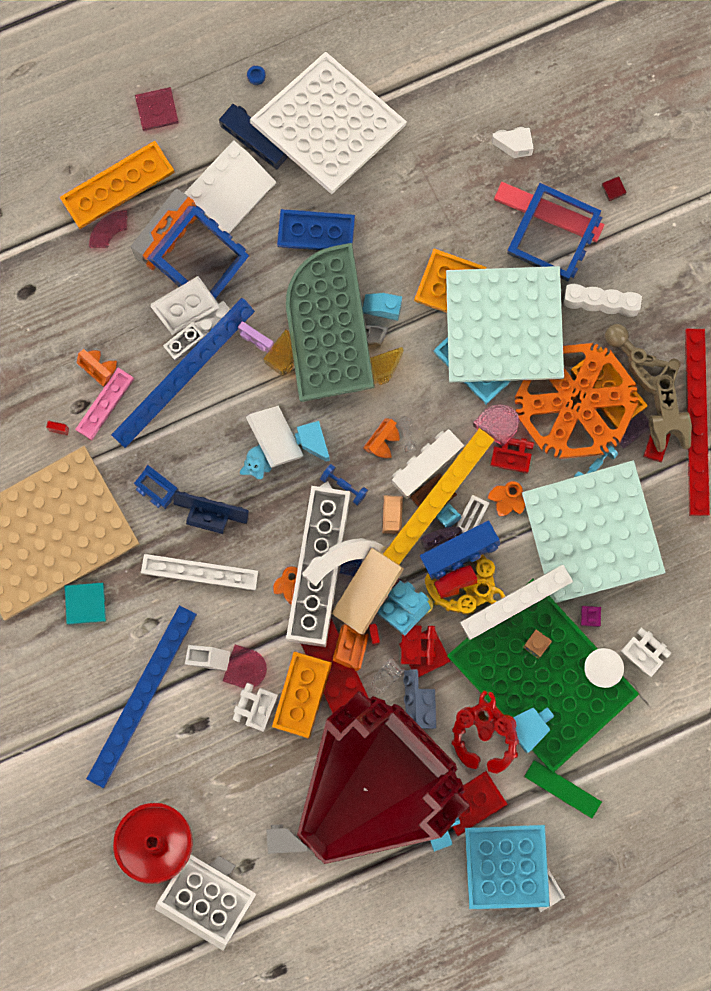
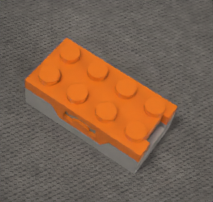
[130,188,197,270]

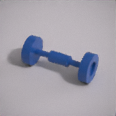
[320,464,368,506]

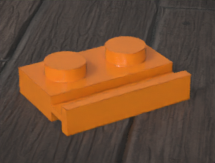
[333,624,369,671]

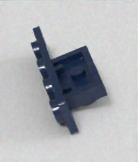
[173,491,249,534]

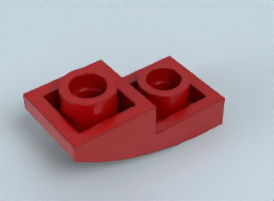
[434,565,477,599]

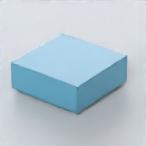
[436,503,462,530]

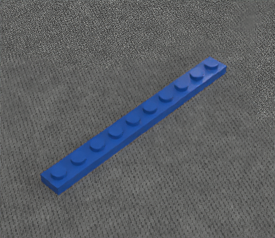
[111,298,255,448]
[86,605,197,788]

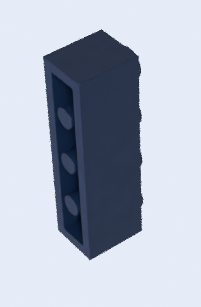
[219,104,288,170]

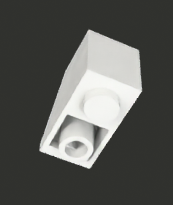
[492,127,534,158]

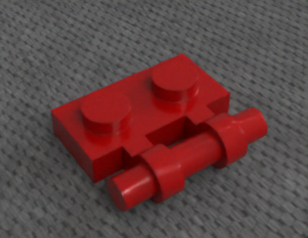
[490,434,534,474]
[401,625,437,665]

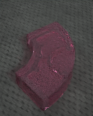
[89,210,128,248]

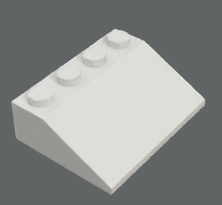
[184,140,276,234]
[155,855,256,951]

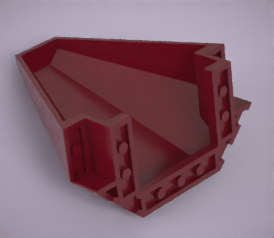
[297,691,470,864]

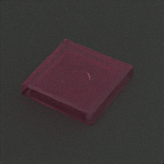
[135,87,179,131]

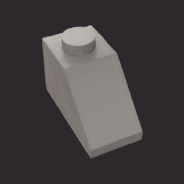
[267,824,308,854]

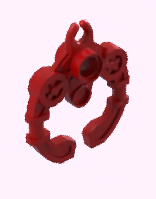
[451,691,519,774]

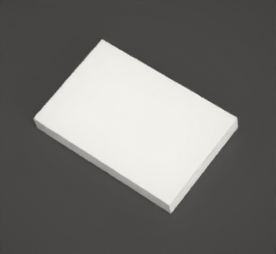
[151,276,219,335]
[246,406,303,468]

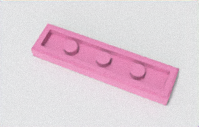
[75,368,134,441]

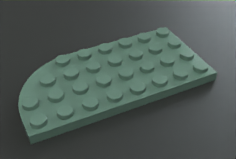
[286,243,375,402]

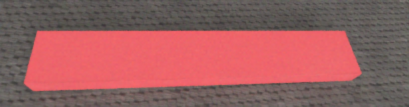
[494,182,605,243]

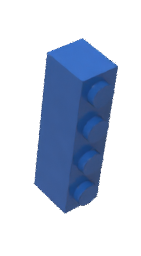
[420,520,500,580]

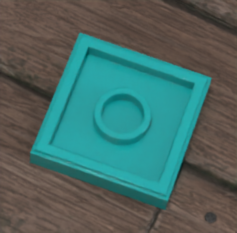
[65,583,106,625]

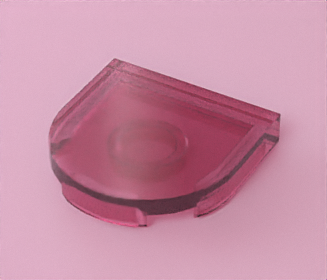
[473,404,519,446]
[223,644,267,688]

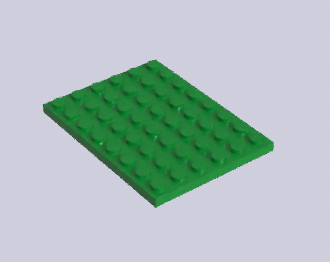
[447,579,639,773]

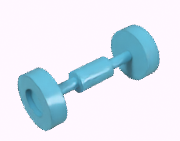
[574,444,618,477]

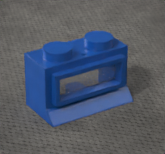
[134,465,180,509]

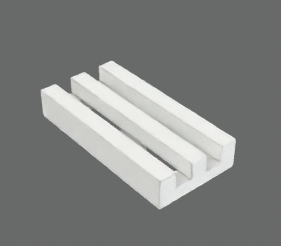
[455,495,489,533]

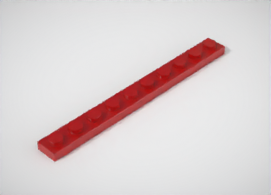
[685,329,710,516]

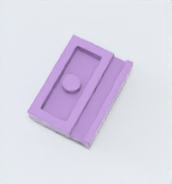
[238,321,275,355]

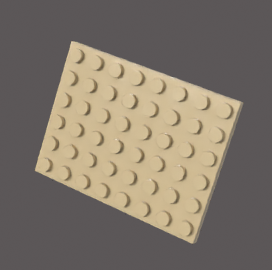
[0,446,140,621]

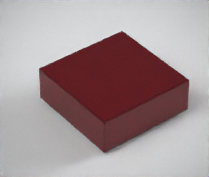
[601,176,627,201]

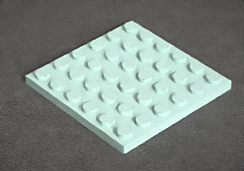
[446,266,564,383]
[522,460,666,603]

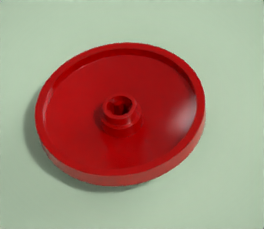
[113,803,193,884]

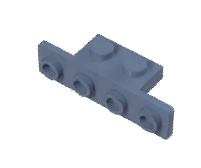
[403,669,436,729]

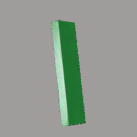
[524,760,602,819]

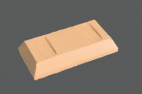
[382,495,403,534]

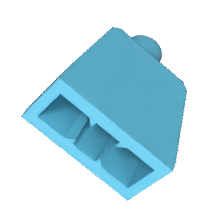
[513,707,554,754]

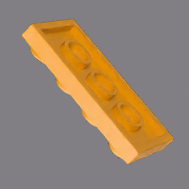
[570,347,648,429]
[272,651,332,738]

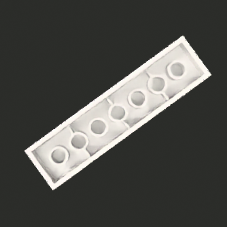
[286,486,351,647]

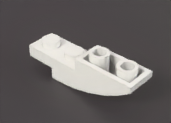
[163,301,230,360]

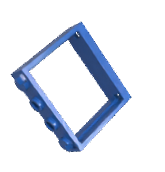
[507,183,603,281]
[147,206,249,299]

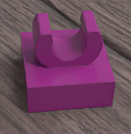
[581,606,601,627]

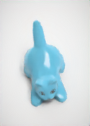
[239,445,272,479]

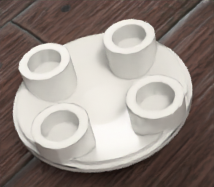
[585,648,624,688]

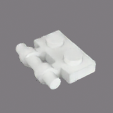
[621,627,671,677]
[233,683,278,732]

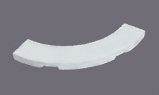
[302,538,387,586]

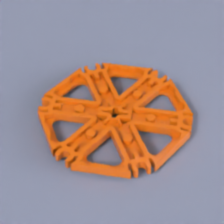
[515,343,638,459]

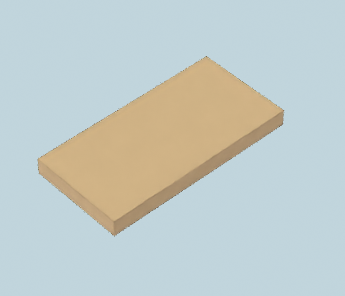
[331,548,404,635]

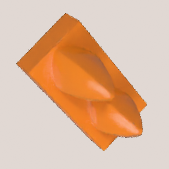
[76,349,117,387]
[363,418,400,458]

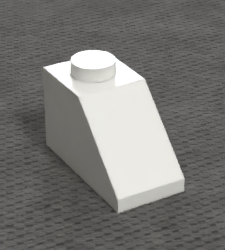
[185,645,230,671]

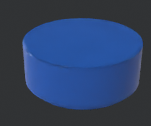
[247,66,266,85]

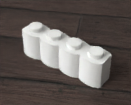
[563,284,642,317]

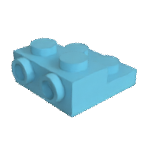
[377,581,431,636]

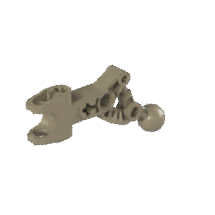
[605,324,692,452]

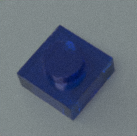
[339,559,363,577]

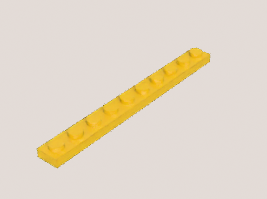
[383,428,495,565]

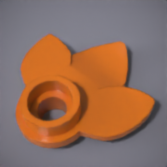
[488,481,525,517]
[273,566,298,605]

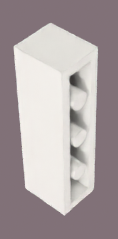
[392,429,464,500]

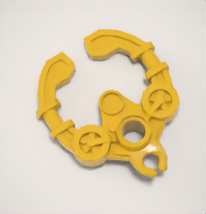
[425,554,505,615]

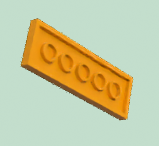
[60,141,175,229]

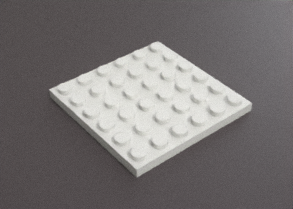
[250,52,407,194]

